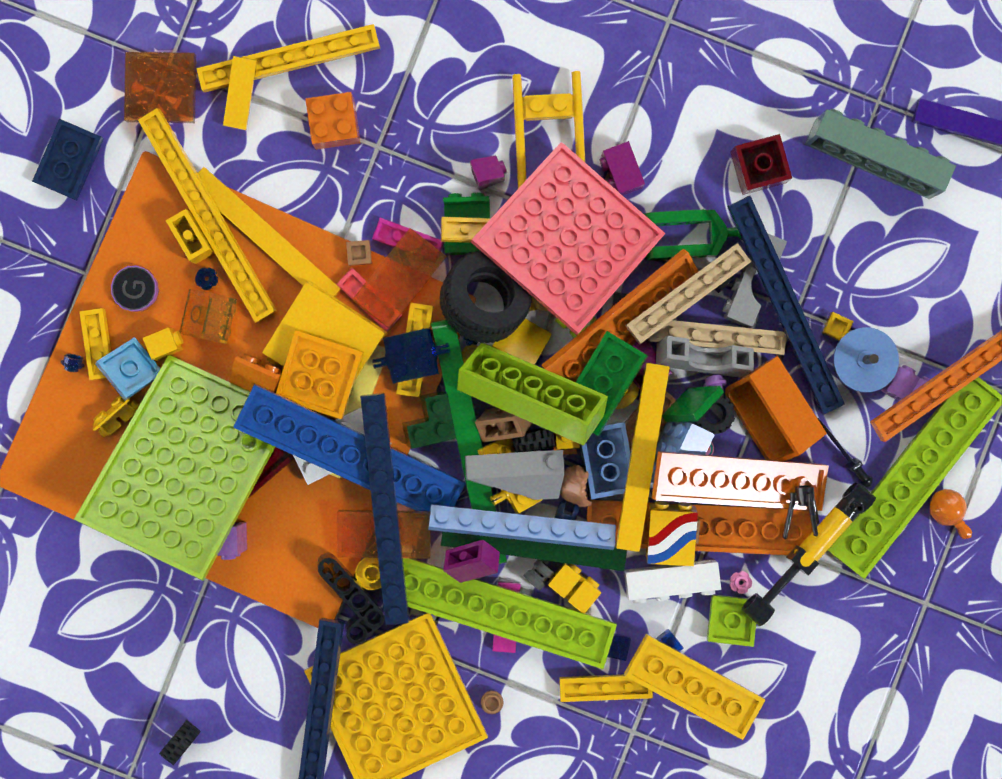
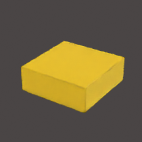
[822,312,854,341]

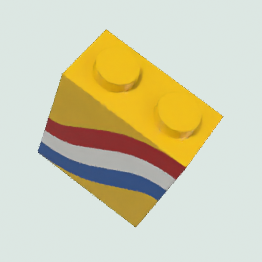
[646,501,698,566]

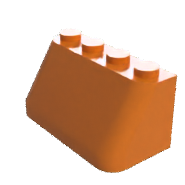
[725,355,827,461]

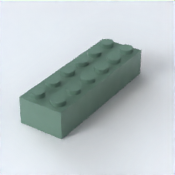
[804,109,956,199]

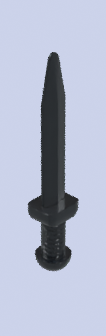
[818,418,873,487]

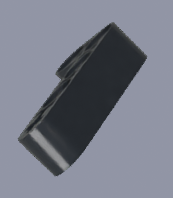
[317,553,385,644]

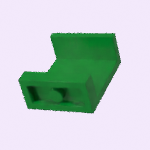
[443,193,490,256]

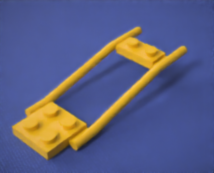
[512,71,585,188]

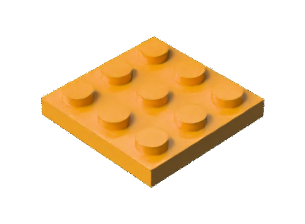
[276,330,364,419]

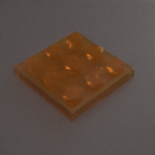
[124,52,196,123]

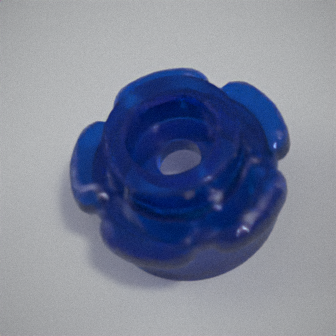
[195,268,218,290]
[61,354,84,372]

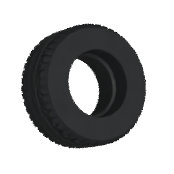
[439,251,532,343]

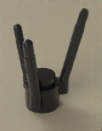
[783,485,820,539]

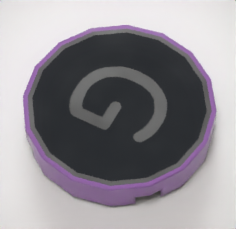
[111,266,159,312]

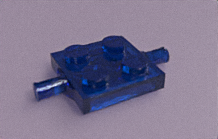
[372,328,450,383]

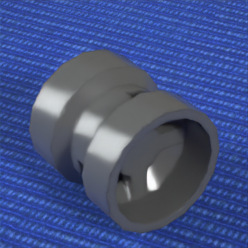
[523,559,555,591]

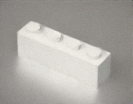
[624,559,721,603]

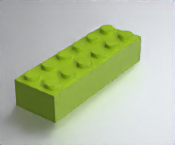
[457,343,608,446]

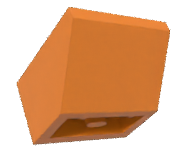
[230,354,283,393]

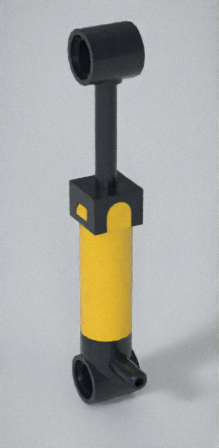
[742,481,876,626]

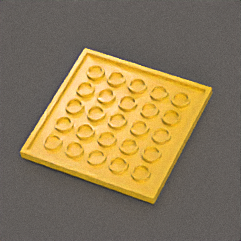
[304,613,488,779]

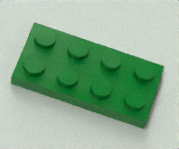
[576,331,648,436]

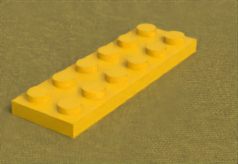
[624,634,765,740]

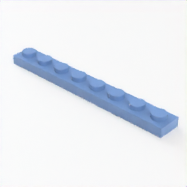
[428,505,616,550]

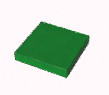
[662,386,724,422]

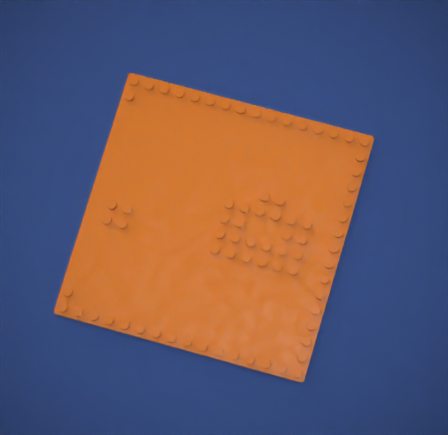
[0,151,476,628]

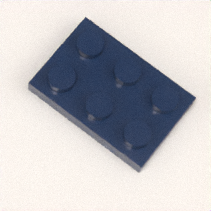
[32,119,104,201]

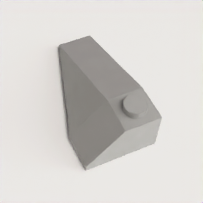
[465,450,565,500]

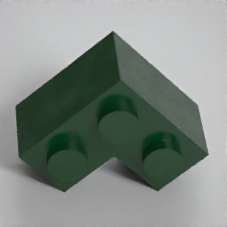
[402,391,456,449]

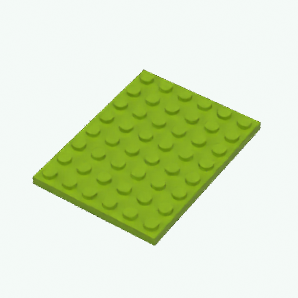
[74,355,275,581]

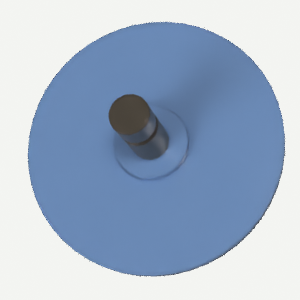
[833,327,899,392]

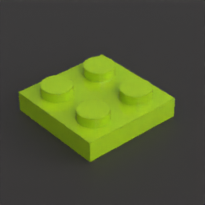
[707,595,756,647]

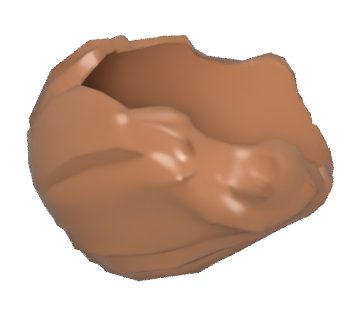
[560,465,592,508]

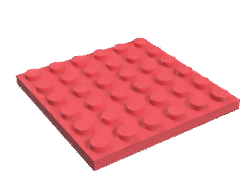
[471,142,665,335]

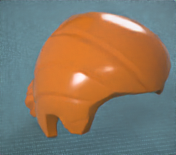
[930,489,972,539]

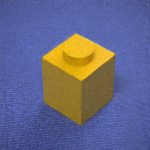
[143,327,183,361]

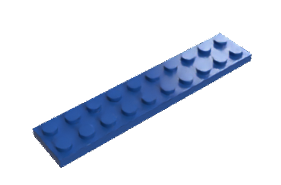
[233,383,466,517]

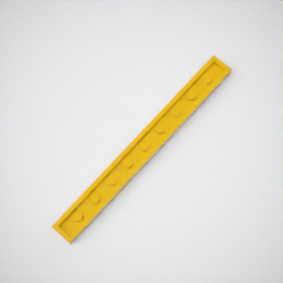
[138,108,277,323]

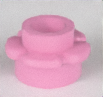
[730,571,752,594]

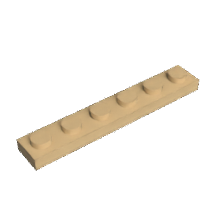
[626,243,751,344]
[648,320,786,355]

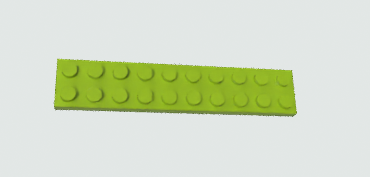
[827,377,1002,579]
[382,556,617,669]

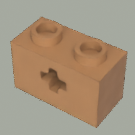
[475,407,533,442]

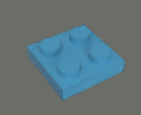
[95,337,160,401]

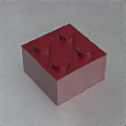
[730,134,792,195]

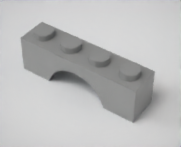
[722,234,787,328]
[656,336,754,378]

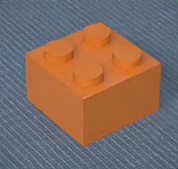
[305,92,361,150]

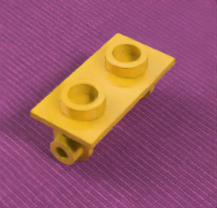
[93,396,139,438]

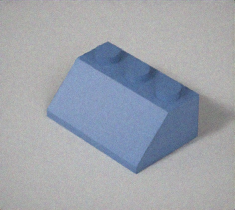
[580,422,631,499]

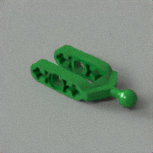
[644,209,742,261]

